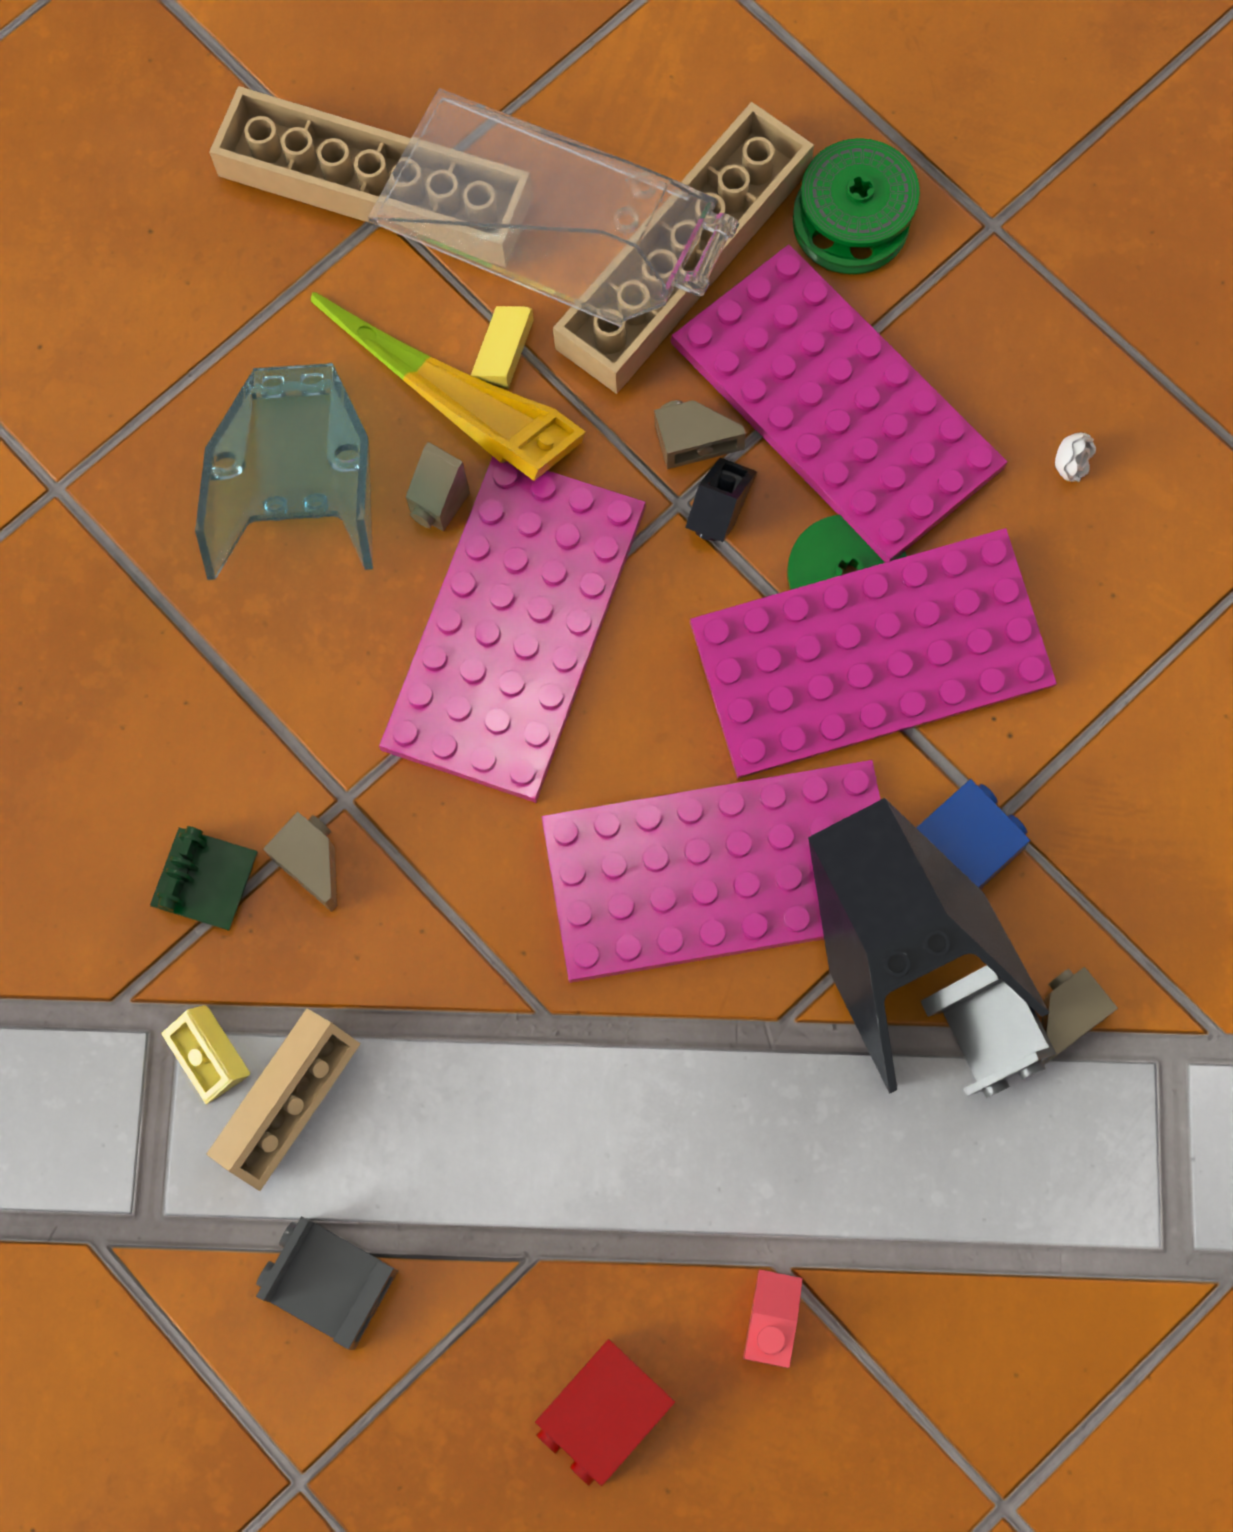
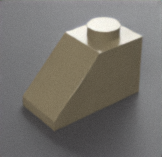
[654,400,746,469]
[406,442,470,531]
[263,811,337,912]
[1041,967,1118,1065]

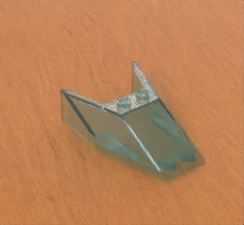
[195,363,373,580]

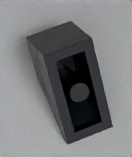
[685,458,757,542]

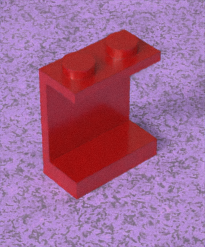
[535,1339,675,1487]

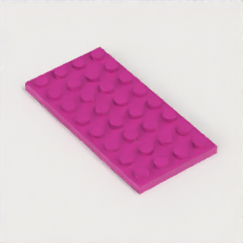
[671,244,1007,563]
[379,456,646,803]
[690,528,1057,779]
[542,760,880,983]

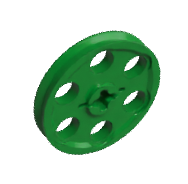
[793,187,911,274]

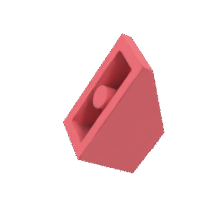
[743,1269,803,1368]

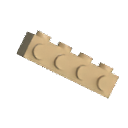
[206,1008,361,1191]

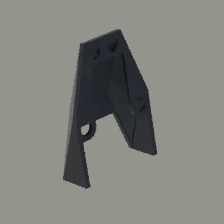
[808,798,1050,1094]

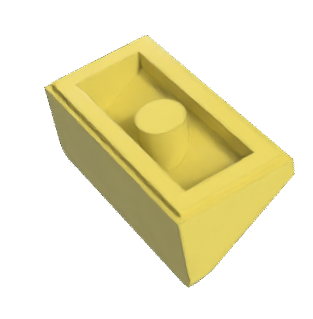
[471,306,534,389]
[161,1005,250,1104]

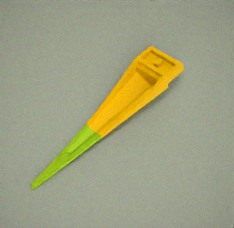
[311,292,586,481]

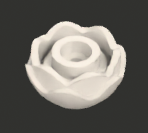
[1055,432,1096,482]

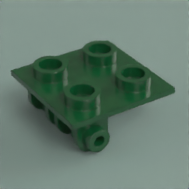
[150,826,258,931]

